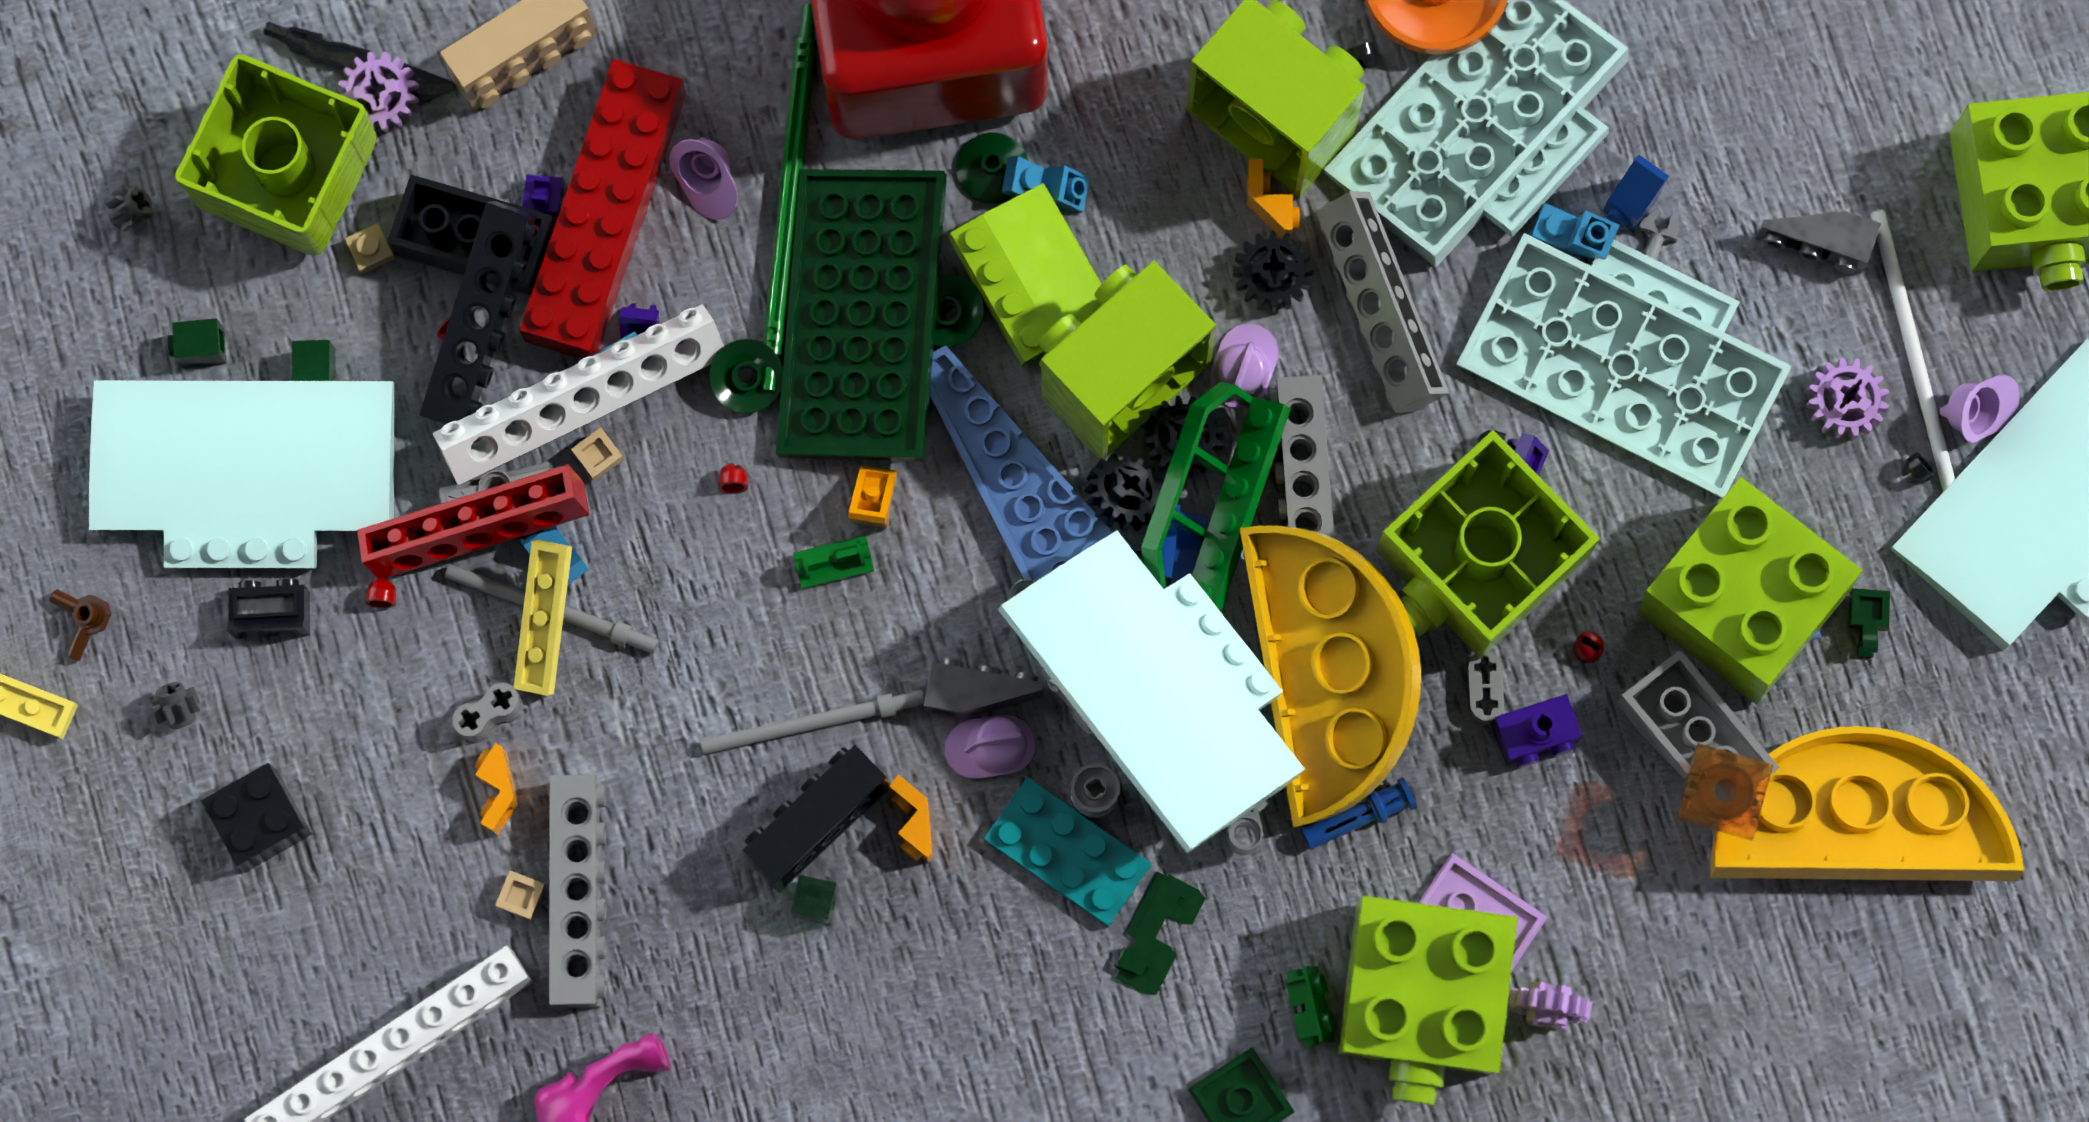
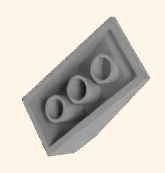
[1616,649,1779,788]

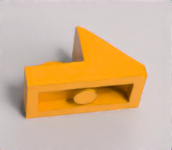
[848,465,897,529]

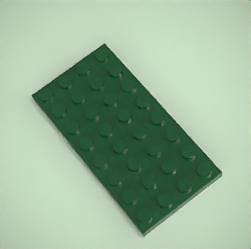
[776,169,947,461]

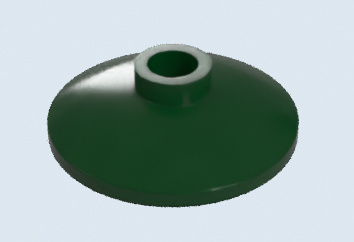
[956,132,1028,204]
[934,275,985,348]
[709,339,783,413]

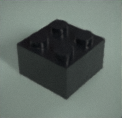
[201,763,313,873]

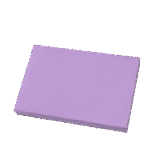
[1418,853,1548,970]

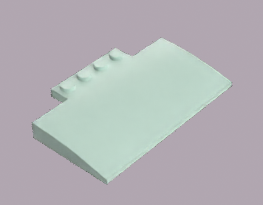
[1324,0,1628,268]
[1456,233,1792,498]
[1890,338,2089,651]
[89,380,394,568]
[998,531,1305,853]

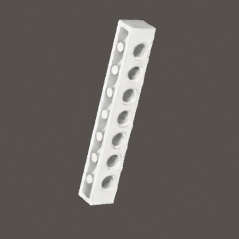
[432,304,724,485]
[244,945,533,1122]

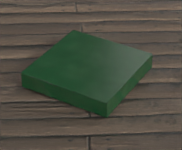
[1188,1047,1295,1122]

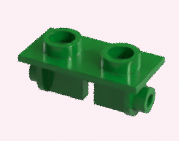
[793,535,874,589]
[1285,966,1337,1048]

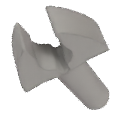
[1638,208,1679,260]

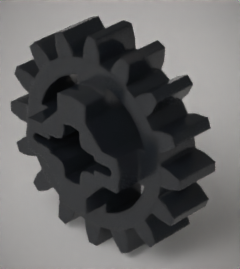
[1233,231,1314,313]
[1144,396,1224,478]
[1084,453,1164,531]

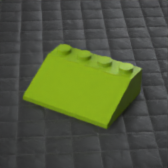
[947,183,1102,366]

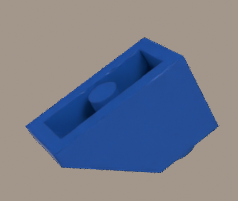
[1603,155,1669,232]

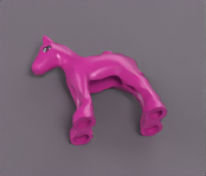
[533,1032,671,1122]

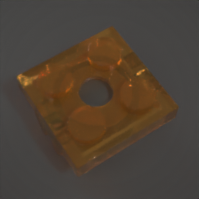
[1676,743,1773,841]

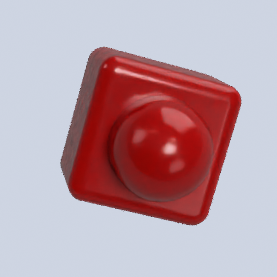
[811,0,1048,140]

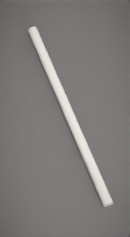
[1870,210,1955,492]

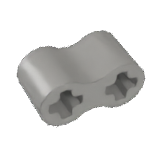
[452,683,523,743]

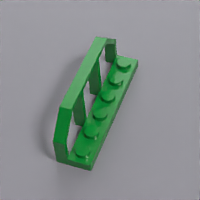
[1141,382,1291,612]

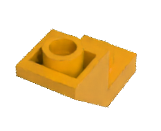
[1247,159,1300,241]
[475,743,518,836]
[889,774,933,863]

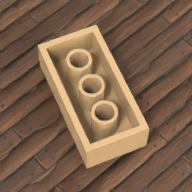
[440,0,596,111]

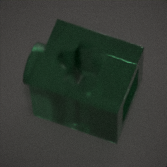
[791,874,839,926]

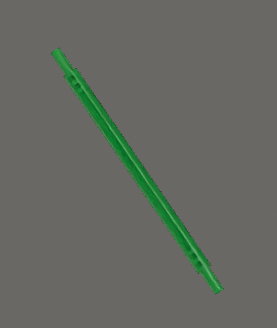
[761,4,817,392]

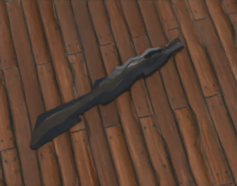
[263,21,456,104]

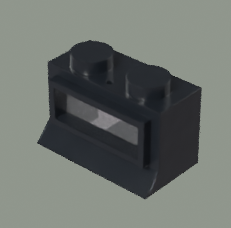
[227,579,310,639]

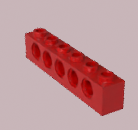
[357,464,590,579]

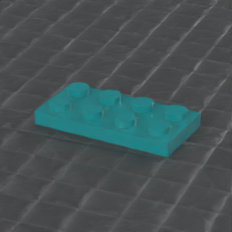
[984,777,1152,927]

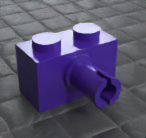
[1491,694,1582,768]

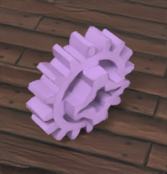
[338,52,419,132]
[1806,358,1889,440]
[1507,981,1592,1029]

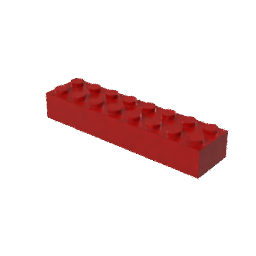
[519,59,687,359]

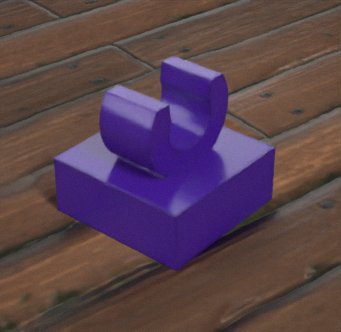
[522,174,564,217]
[620,303,659,339]
[1507,433,1549,476]

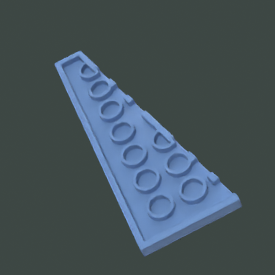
[930,345,1112,581]

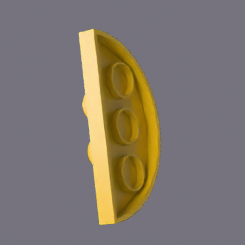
[1240,526,1421,828]
[1710,726,2024,881]

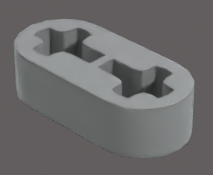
[1466,651,1504,724]

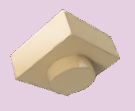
[345,223,395,274]
[571,427,624,481]
[495,870,547,921]

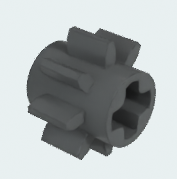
[105,185,154,232]
[151,682,200,729]

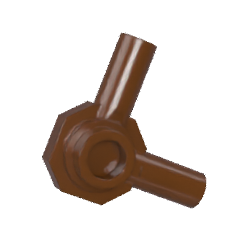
[50,589,111,661]

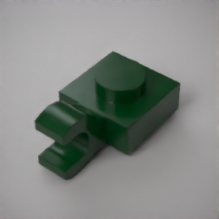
[1849,588,1890,658]

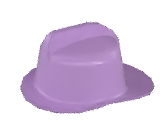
[669,137,738,220]
[1210,323,1279,409]
[1940,374,2020,443]
[945,715,1035,779]

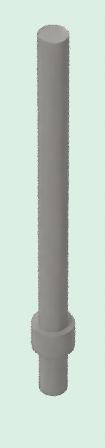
[445,564,659,654]
[700,690,924,755]

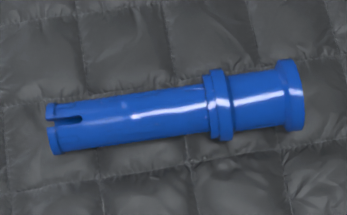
[1301,777,1417,850]

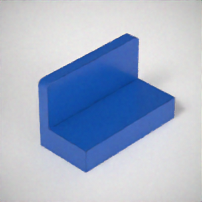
[1162,505,1209,586]

